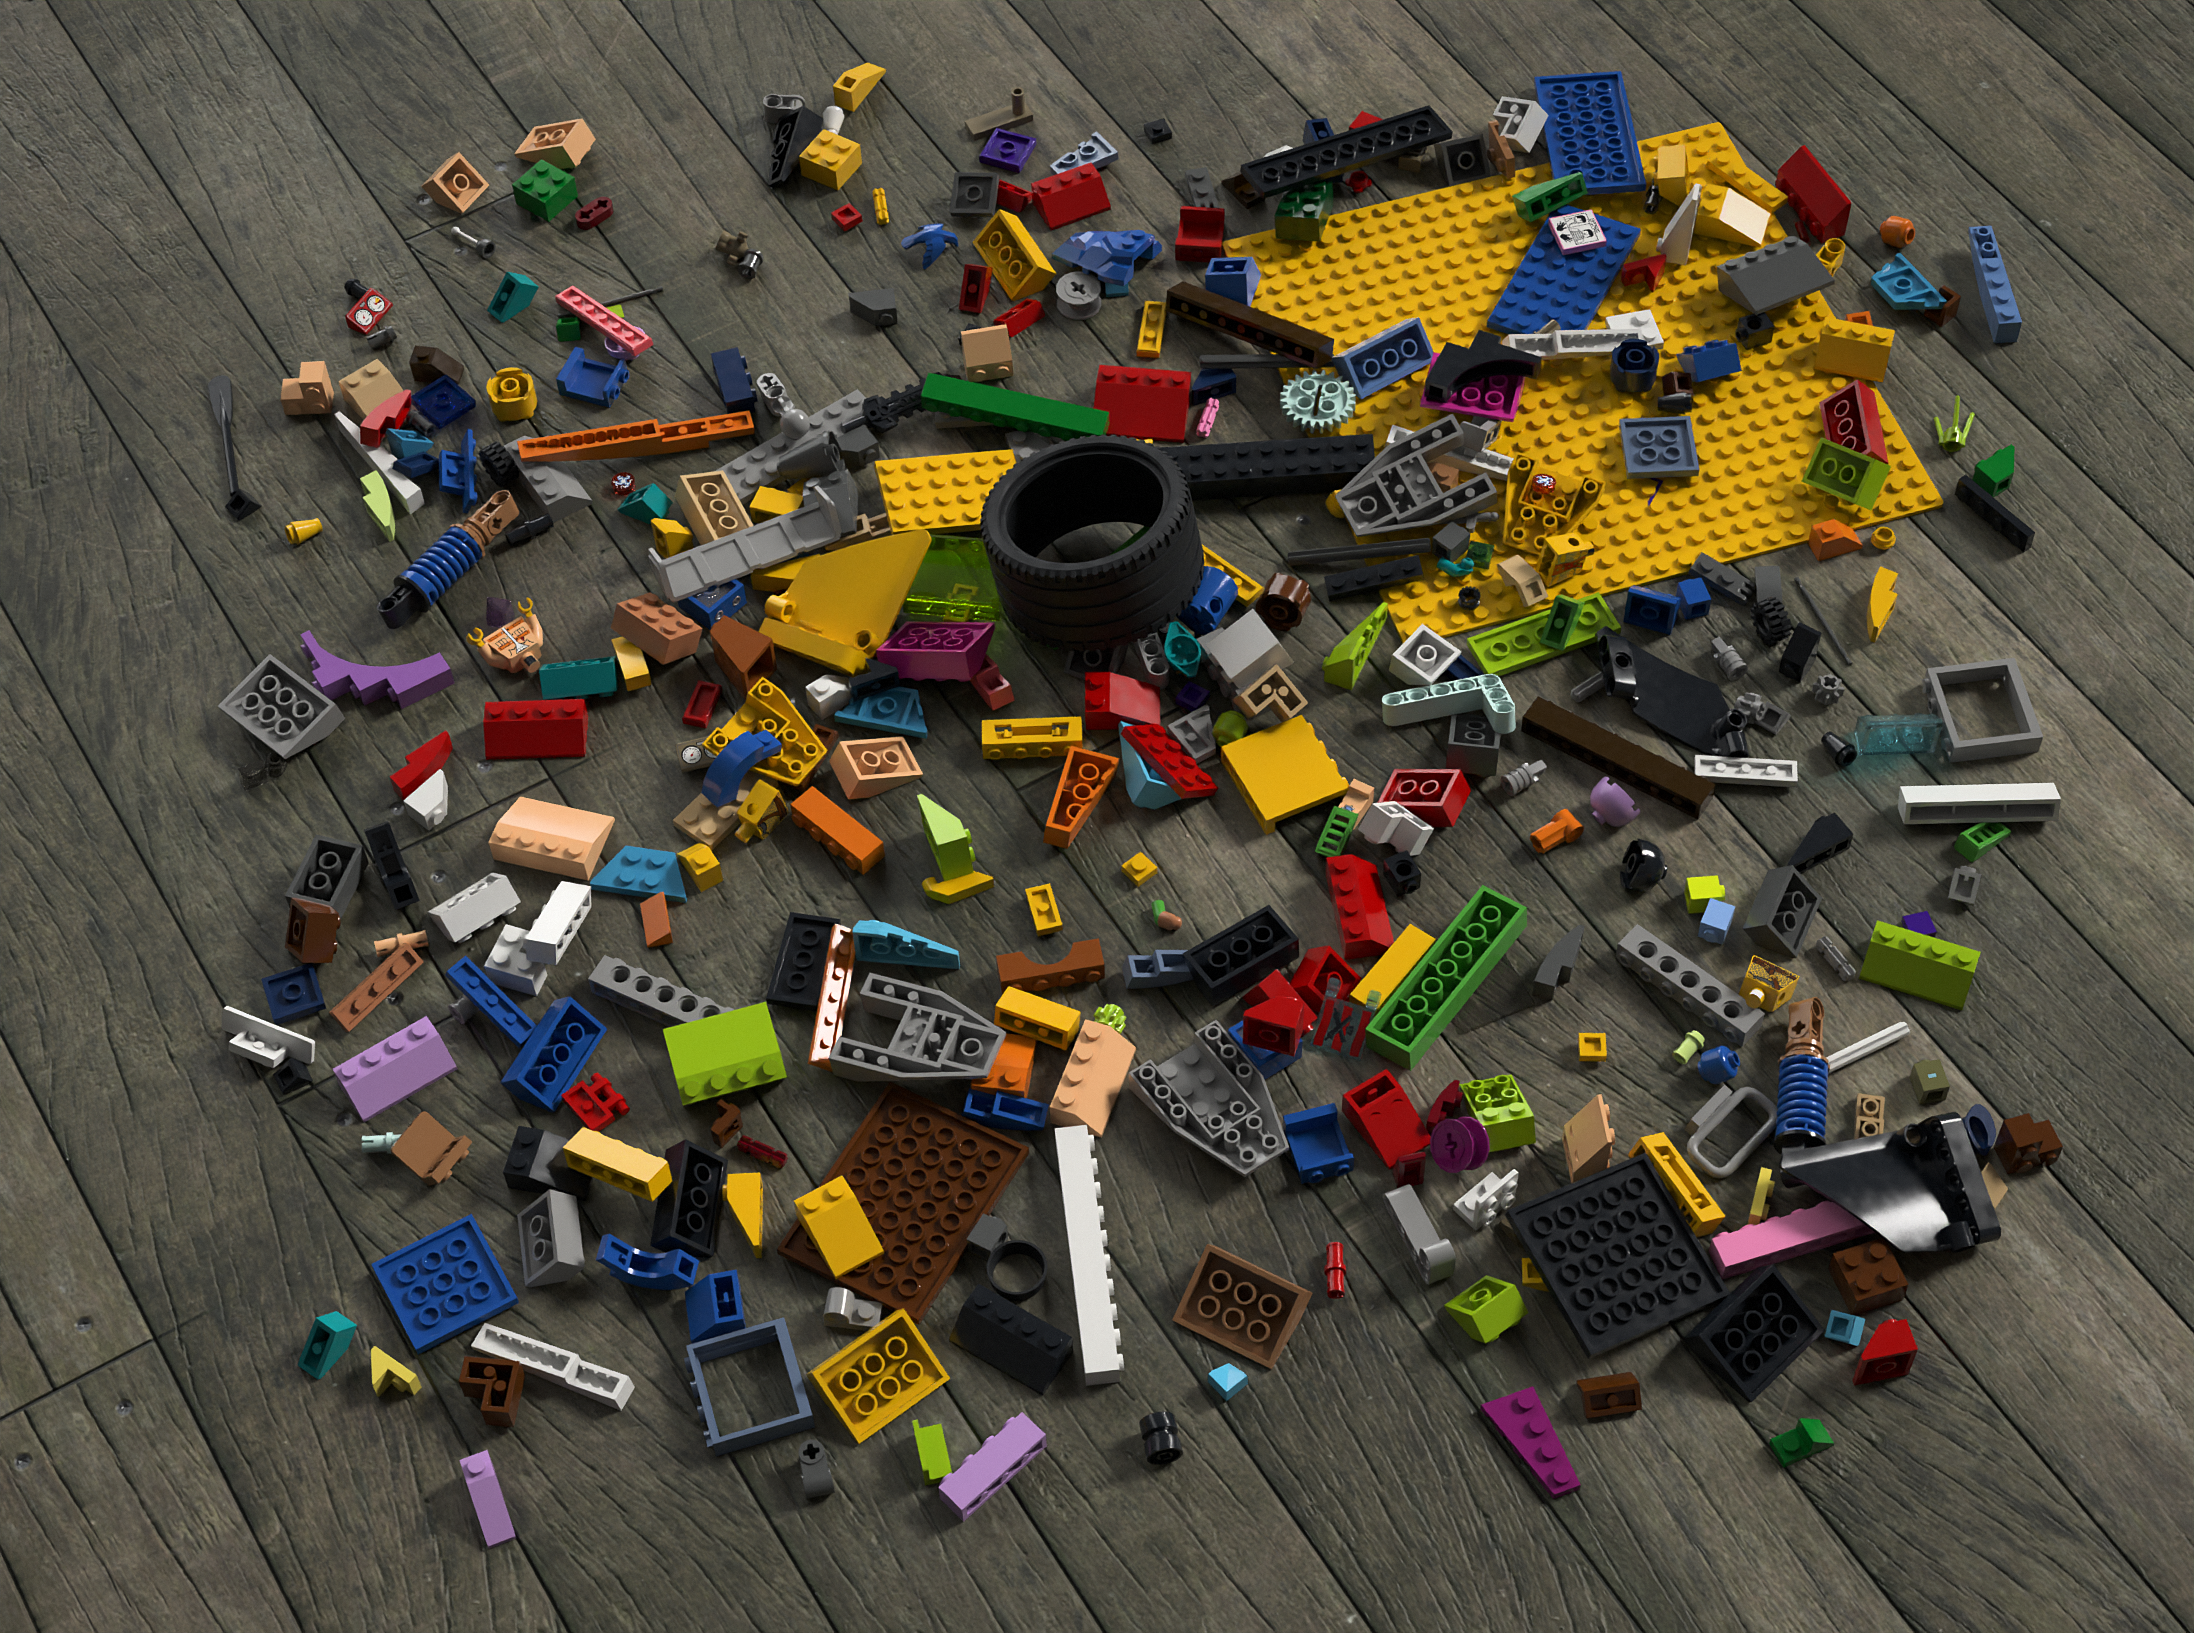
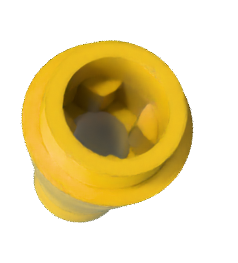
[285,518,323,545]

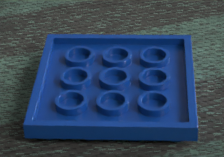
[371,1214,519,1354]

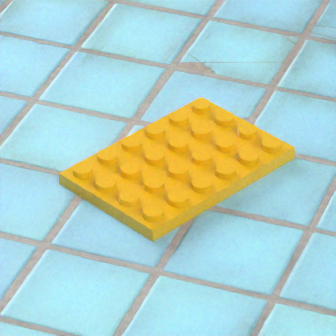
[874,449,1017,535]

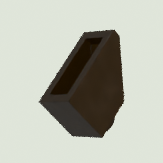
[409,345,464,385]

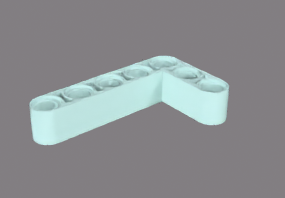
[1382,674,1516,734]

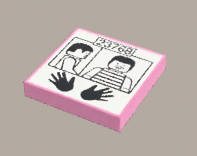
[1548,209,1607,255]

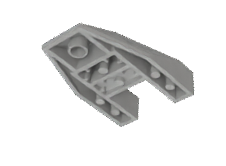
[1335,414,1497,537]
[829,973,1006,1082]

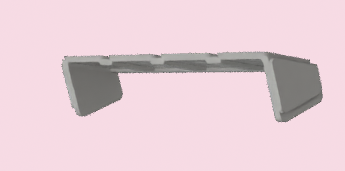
[648,485,842,602]

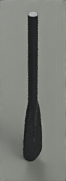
[208,375,239,497]

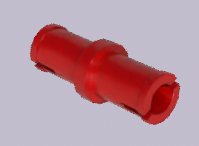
[1324,1242,1346,1299]

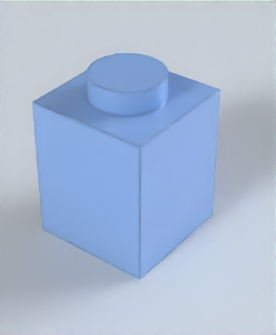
[1698,898,1735,945]

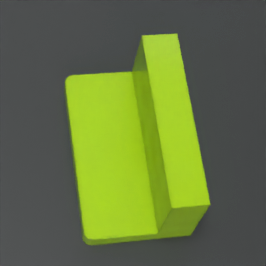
[912,1419,952,1486]

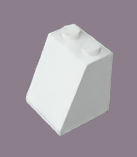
[1206,609,1294,689]

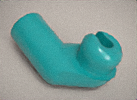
[1437,557,1474,577]

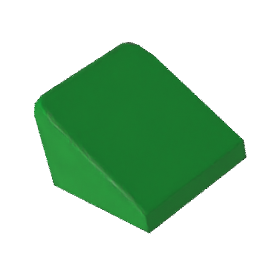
[556,317,581,342]

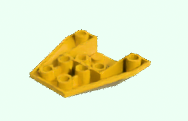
[1503,452,1607,556]
[702,677,828,787]

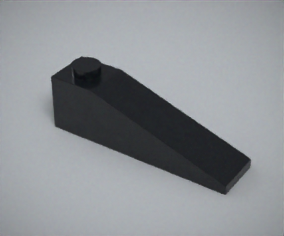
[768,106,823,188]

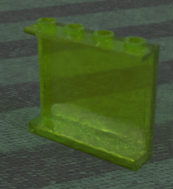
[903,534,1002,621]

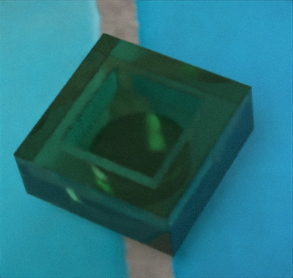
[1466,541,1494,570]

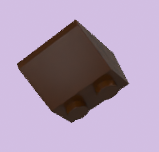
[285,898,341,963]

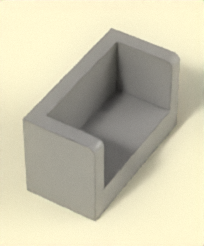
[1460,416,1502,453]

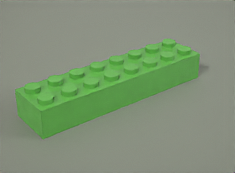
[1365,885,1527,1071]

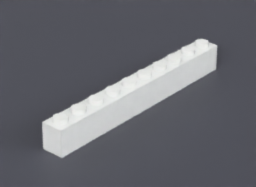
[1055,1125,1124,1386]

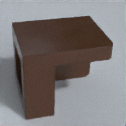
[1924,285,1961,327]

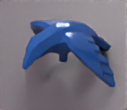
[901,223,958,269]

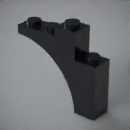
[1424,330,1542,403]

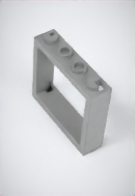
[1921,658,2043,763]

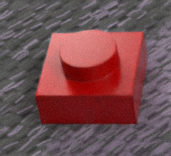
[831,203,863,232]

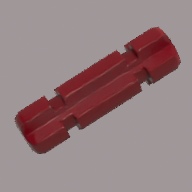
[737,1135,788,1168]

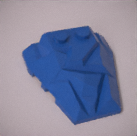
[1052,230,1162,286]

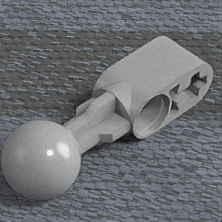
[757,373,810,439]

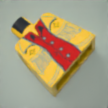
[1535,533,1594,587]

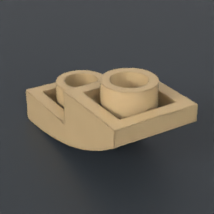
[1854,1093,1885,1139]

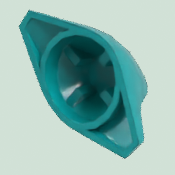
[1164,621,1201,678]

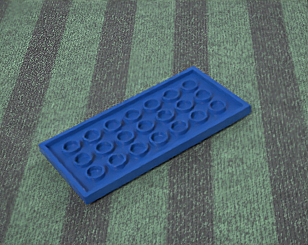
[1534,71,1646,195]
[1487,204,1641,334]

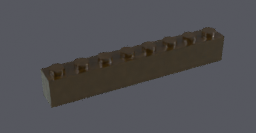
[1165,281,1334,369]
[1521,696,1716,819]

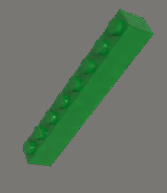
[921,373,1109,441]

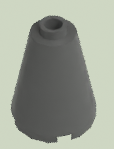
[777,430,845,479]

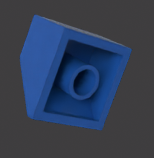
[1623,585,1681,635]

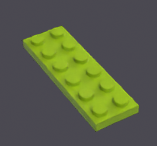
[1466,592,1621,677]

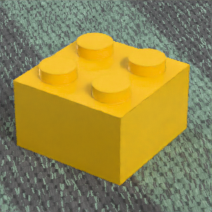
[799,129,862,190]

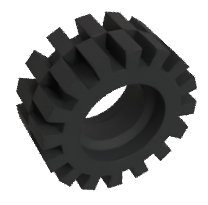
[479,441,519,487]
[1751,597,1792,645]

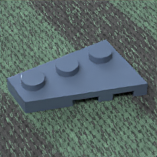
[1050,131,1119,175]

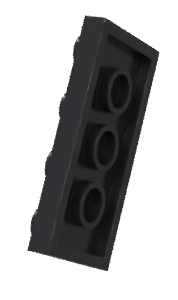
[766,912,841,1011]

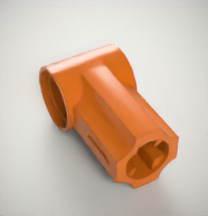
[1530,809,1584,854]

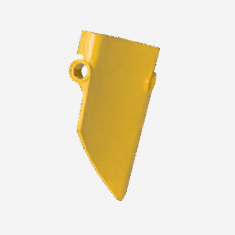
[759,529,932,678]

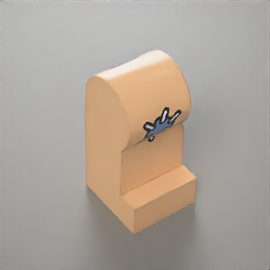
[1336,779,1374,830]

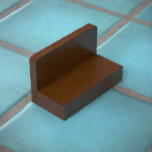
[1576,1372,1642,1418]

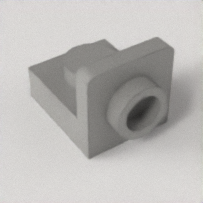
[1947,866,1981,906]

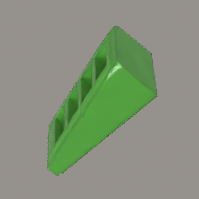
[1315,806,1358,857]
[1954,822,2011,862]

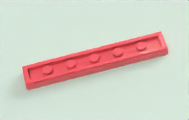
[555,286,653,356]

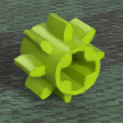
[1093,1004,1126,1034]

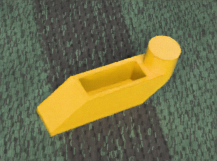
[922,871,994,904]

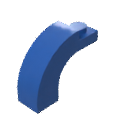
[701,730,782,808]
[596,1234,699,1290]

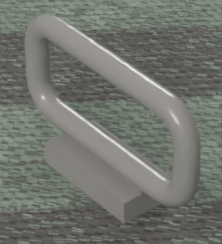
[1685,1085,1777,1179]

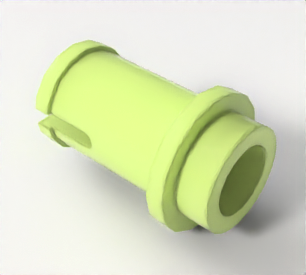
[1672,1030,1705,1064]

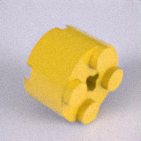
[486,368,537,422]

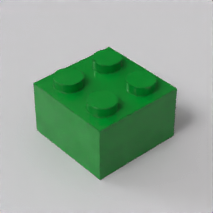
[512,159,578,222]

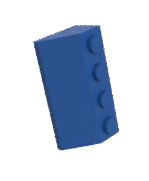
[500,996,607,1112]

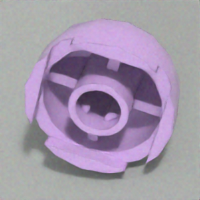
[1590,777,1640,827]

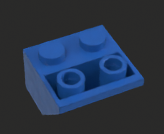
[1205,257,1261,307]
[1676,340,1742,382]
[685,1270,746,1344]

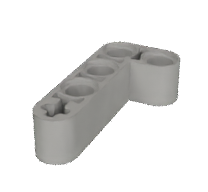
[1383,1184,1456,1285]

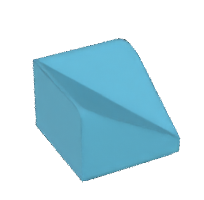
[1825,1310,1865,1346]
[1208,1363,1248,1401]

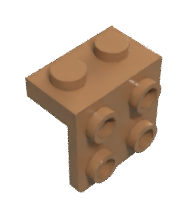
[391,1112,472,1186]

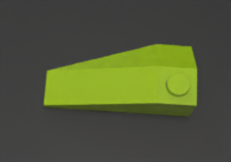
[1322,602,1388,690]

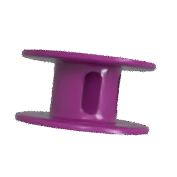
[1430,1117,1490,1173]

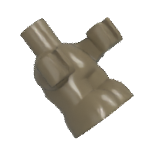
[716,230,749,266]

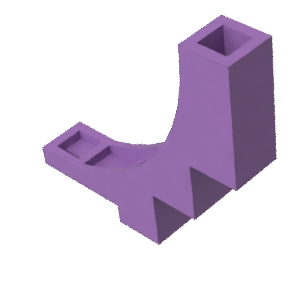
[300,631,454,709]

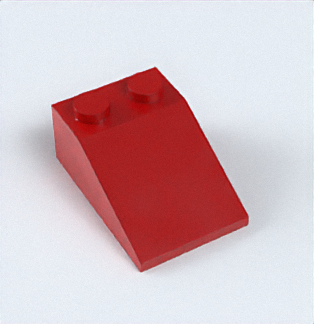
[1085,672,1160,730]
[1377,769,1471,827]

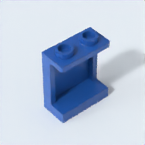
[556,347,629,408]
[1282,1103,1354,1184]

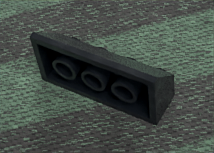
[1182,905,1299,1006]
[650,1139,728,1258]
[949,1284,1073,1396]

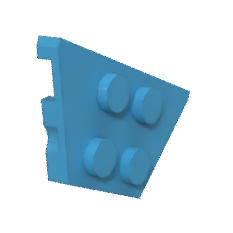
[1871,253,1947,310]
[834,687,928,739]
[590,846,687,903]

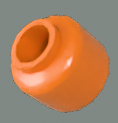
[1880,216,1915,248]

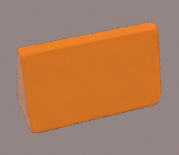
[640,892,673,948]

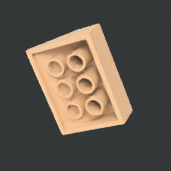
[489,797,615,881]

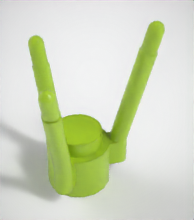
[1934,395,1975,452]

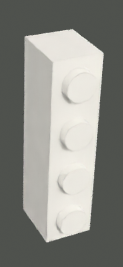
[523,881,591,965]

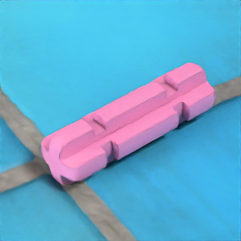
[1196,398,1219,438]

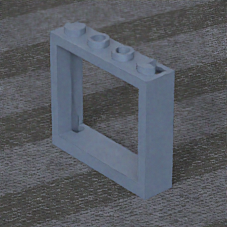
[684,1317,815,1456]

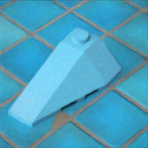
[1118,721,1181,810]

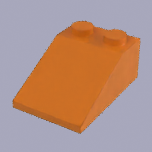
[971,1033,1038,1098]

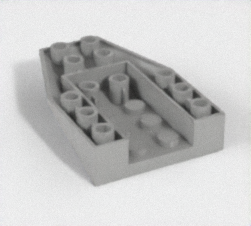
[1129,1020,1289,1177]

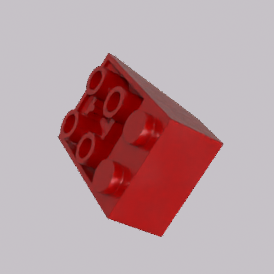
[1342,1069,1431,1169]

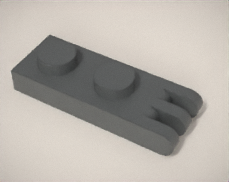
[1185,167,1219,208]
[1688,552,1756,605]

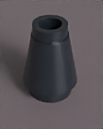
[1658,391,1692,415]
[1821,731,1857,766]

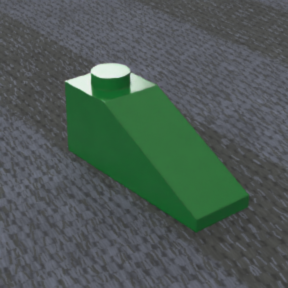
[1512,172,1588,222]

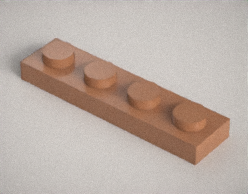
[329,943,424,1032]

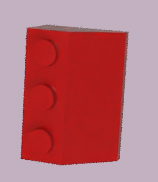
[1031,162,1111,231]

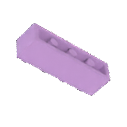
[938,1412,1047,1522]

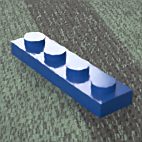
[445,956,537,1048]

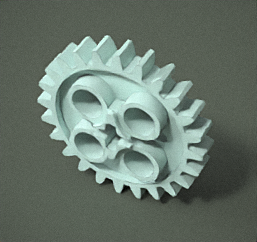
[1280,370,1356,434]

